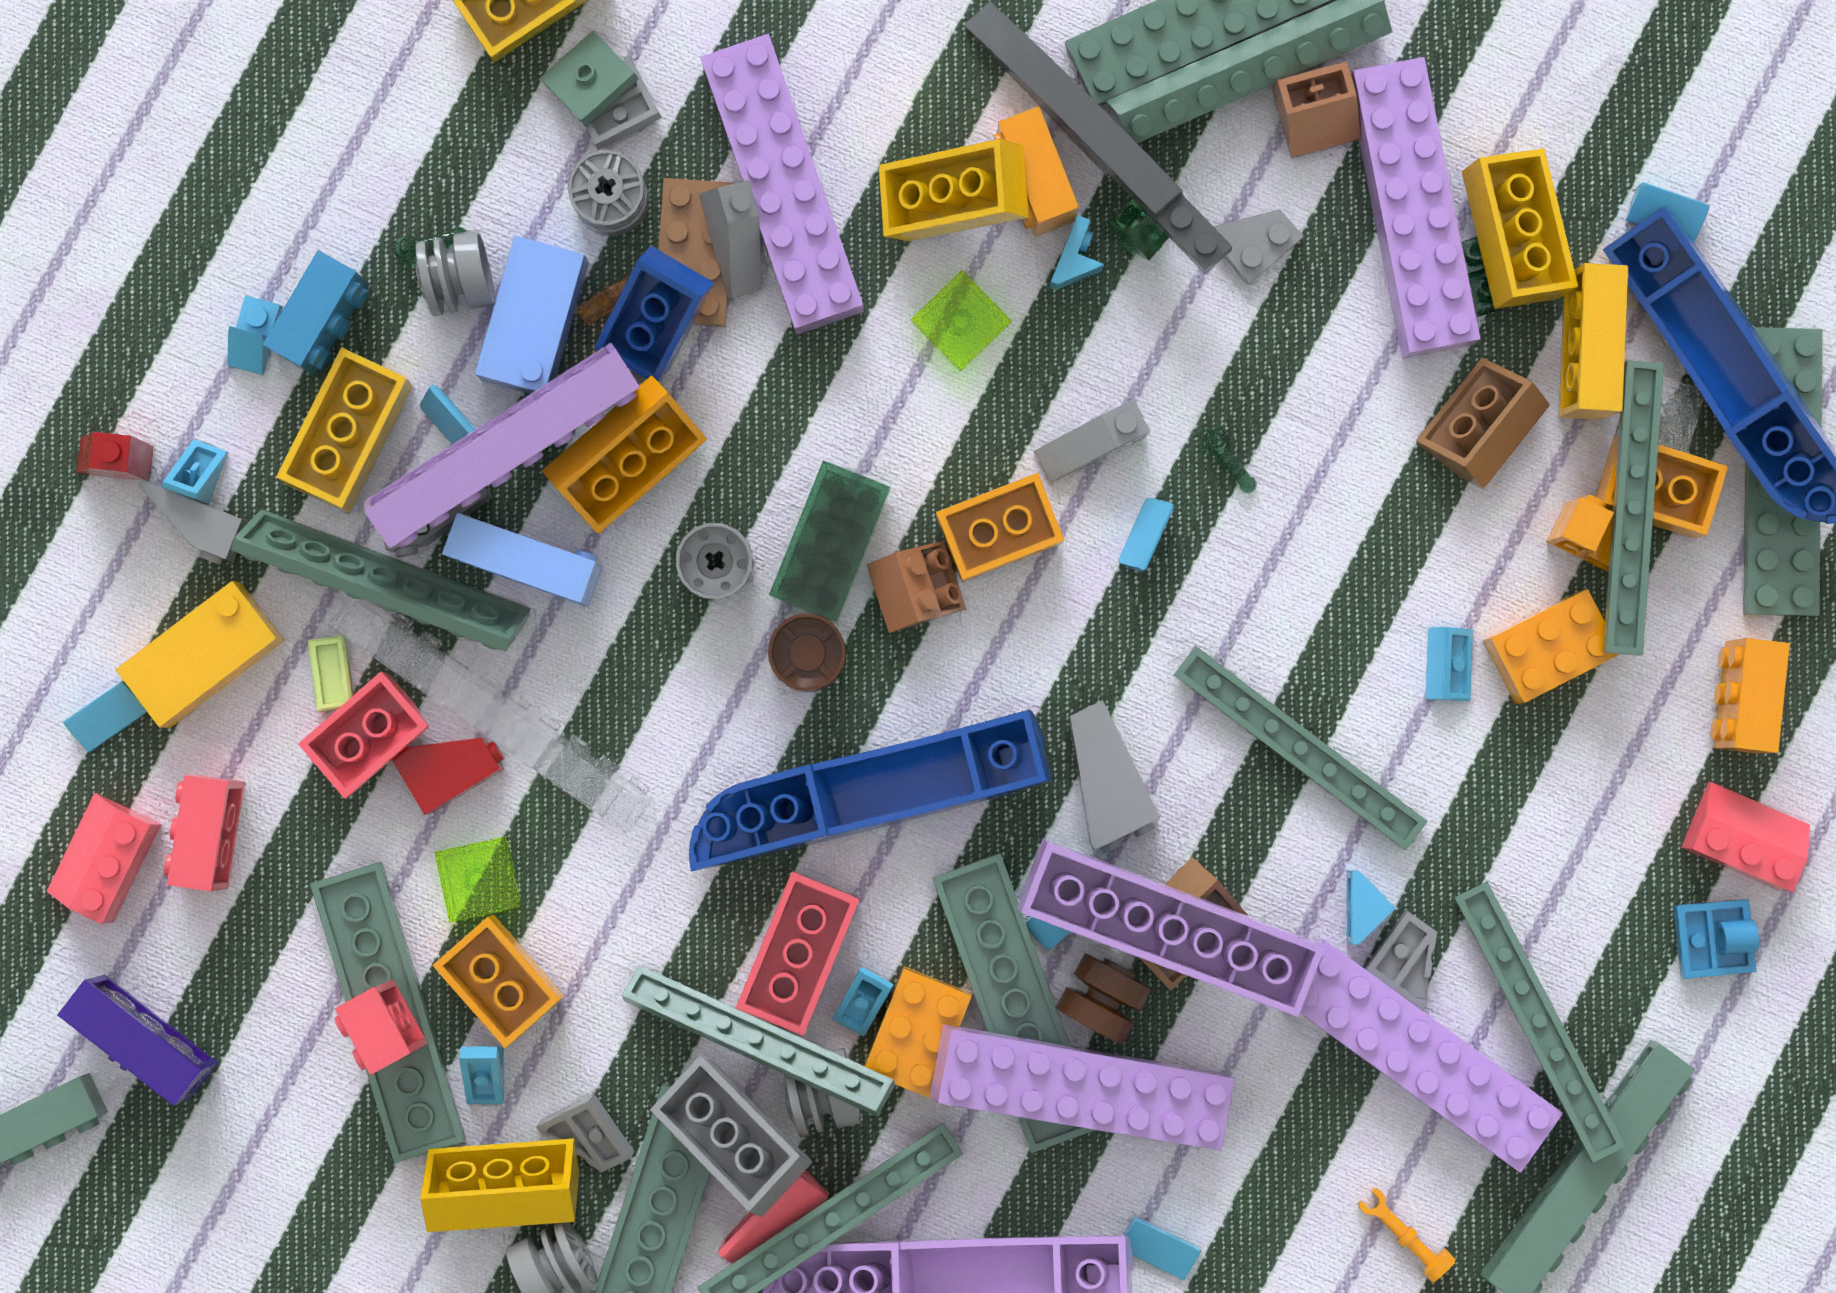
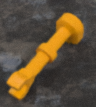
[1357,1187,1456,1283]

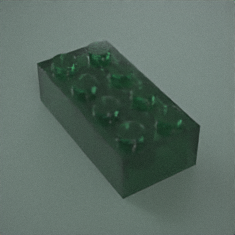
[769,460,891,625]

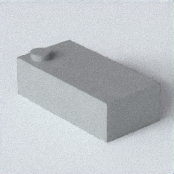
[650,1055,813,1217]

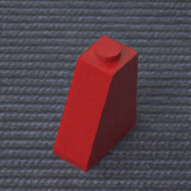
[76,432,154,481]
[392,738,505,815]

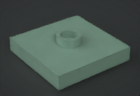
[540,31,639,127]

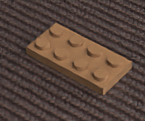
[658,178,734,327]

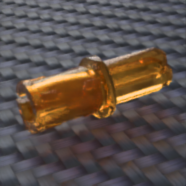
[577,271,632,325]

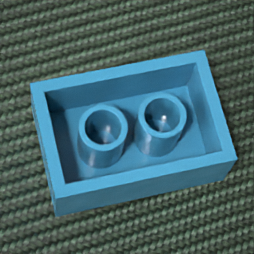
[262,250,369,376]

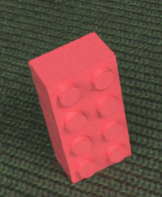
[736,870,860,1036]

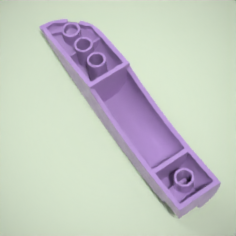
[762,1236,1134,1293]

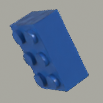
[594,246,714,382]

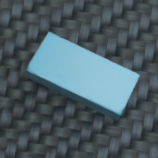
[1625,182,1710,242]
[420,384,476,444]
[1118,498,1174,573]
[1426,627,1473,701]
[63,681,148,753]
[1124,1215,1201,1280]

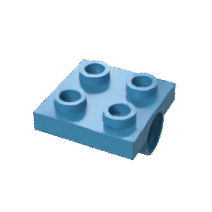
[1673,899,1759,979]

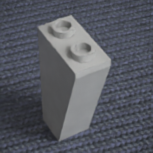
[1068,700,1160,853]

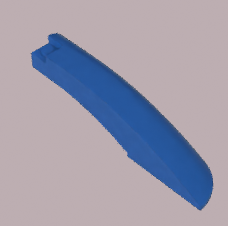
[1602,205,1836,524]
[689,710,1052,872]

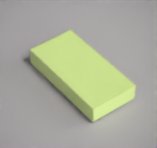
[308,635,354,712]

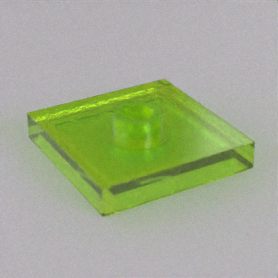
[910,270,1012,372]
[434,836,522,923]

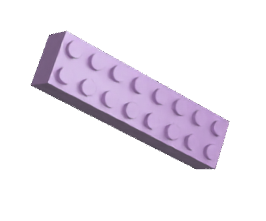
[700,33,864,335]
[1351,57,1481,359]
[364,343,640,549]
[1016,839,1325,1017]
[1300,937,1563,1173]
[929,1024,1235,1151]

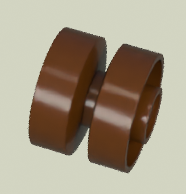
[768,613,847,692]
[1055,953,1152,1045]

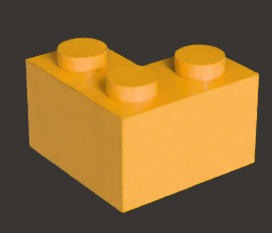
[1546,495,1614,573]

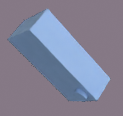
[475,235,589,394]
[442,513,603,607]

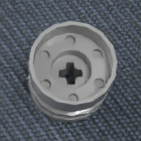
[568,150,649,237]
[416,230,495,317]
[676,523,754,599]
[782,1048,861,1138]
[506,1222,598,1293]

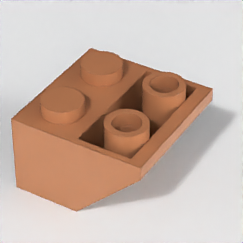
[1272,61,1361,159]
[866,541,966,633]

